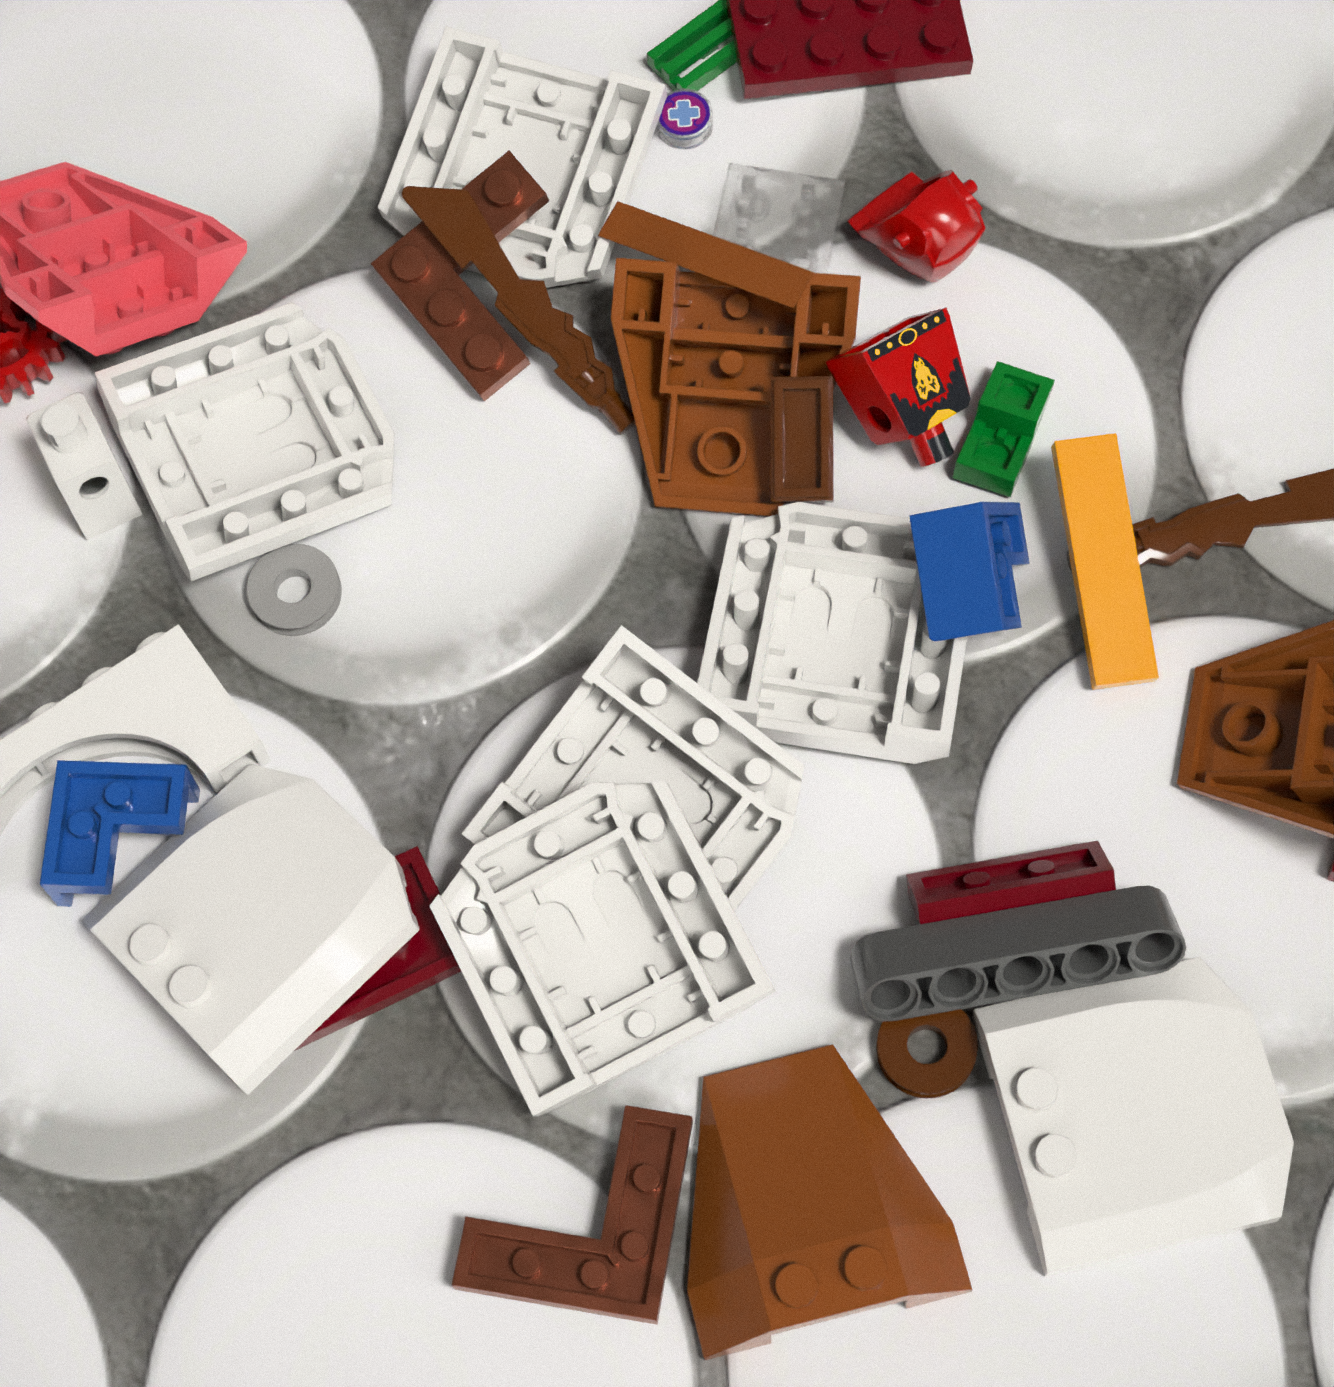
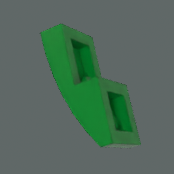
[952,361,1055,497]

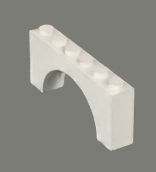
[0,624,271,836]

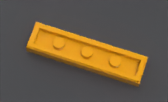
[1051,433,1159,690]

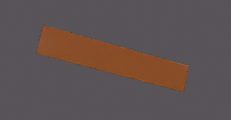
[598,201,814,309]

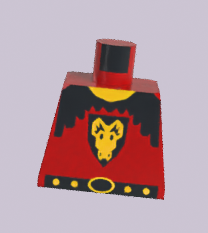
[826,307,971,467]

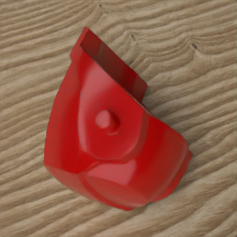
[847,169,986,283]

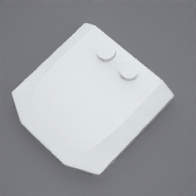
[378,26,667,288]
[95,302,394,581]
[697,502,967,764]
[462,625,805,911]
[82,764,420,1095]
[430,781,776,1117]
[972,957,1294,1277]

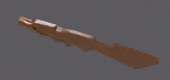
[402,186,636,435]
[1067,469,1334,572]

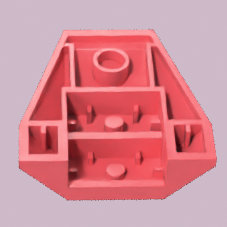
[0,162,247,357]

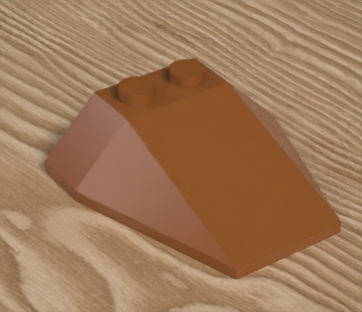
[611,258,861,517]
[1177,620,1334,838]
[687,1044,973,1361]

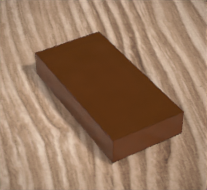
[771,376,834,503]

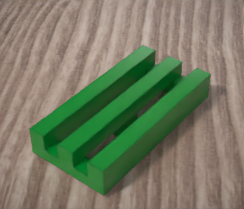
[647,0,737,93]

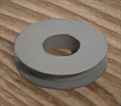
[246,544,342,636]

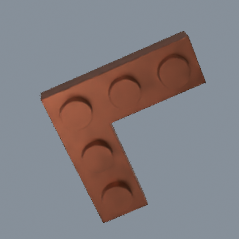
[371,150,549,402]
[452,1105,693,1325]

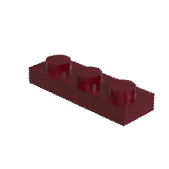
[906,840,1116,925]

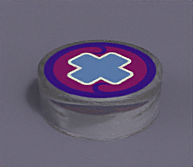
[656,89,713,149]

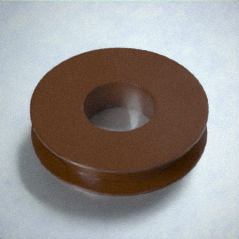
[876,1009,978,1099]

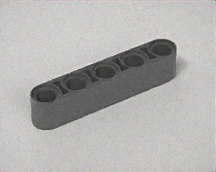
[850,886,1187,1021]

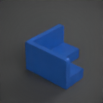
[909,502,1030,641]
[40,760,200,907]

